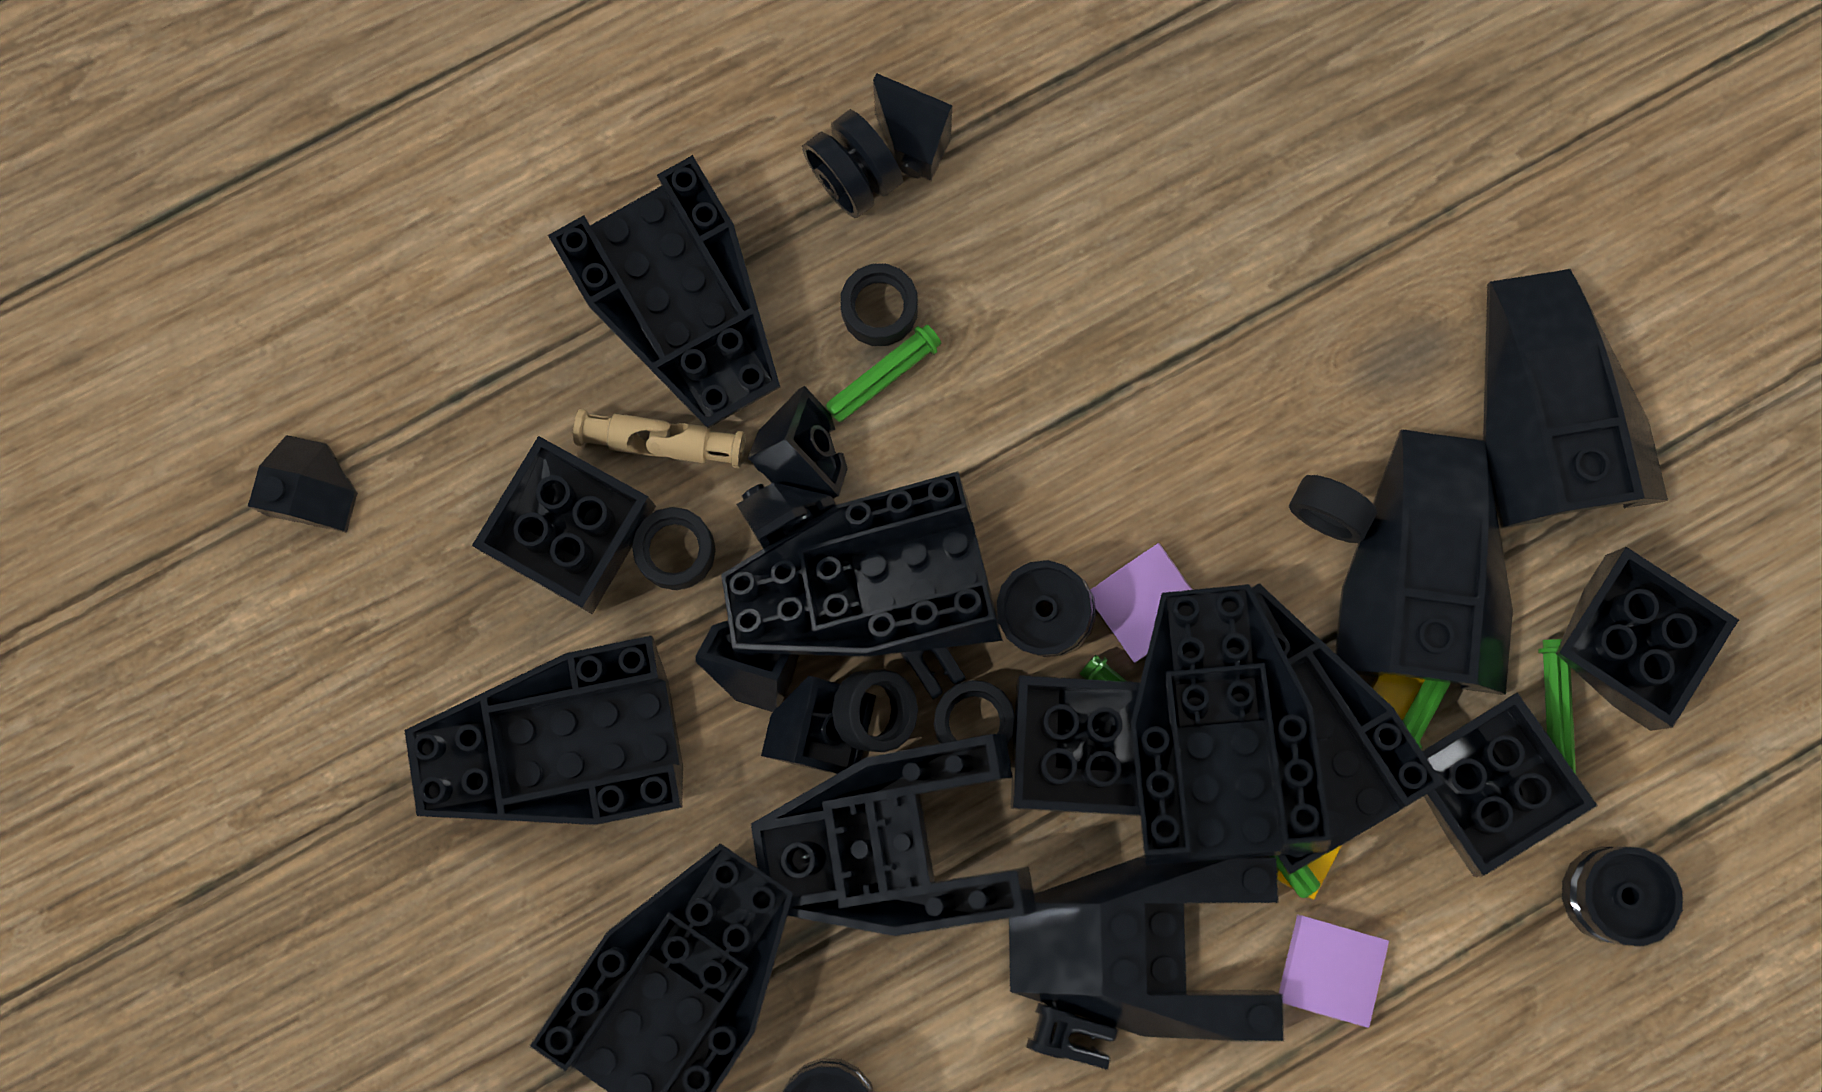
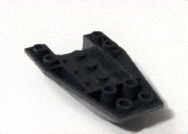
[548,155,780,428]
[1483,269,1668,528]
[1335,430,1513,695]
[1252,583,1444,875]
[404,636,683,825]

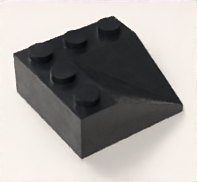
[472,436,656,614]
[1556,547,1739,731]
[1010,676,1140,816]
[1423,692,1598,877]

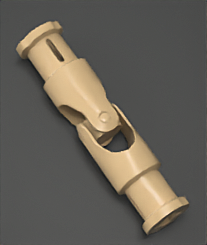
[573,409,745,468]

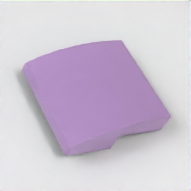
[1091,543,1193,663]
[1279,914,1389,1028]

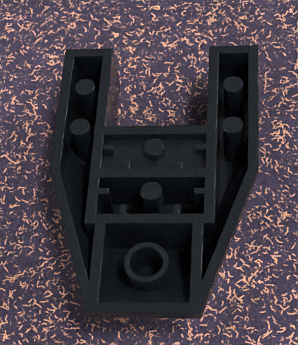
[751,734,1037,936]
[1009,857,1284,1041]

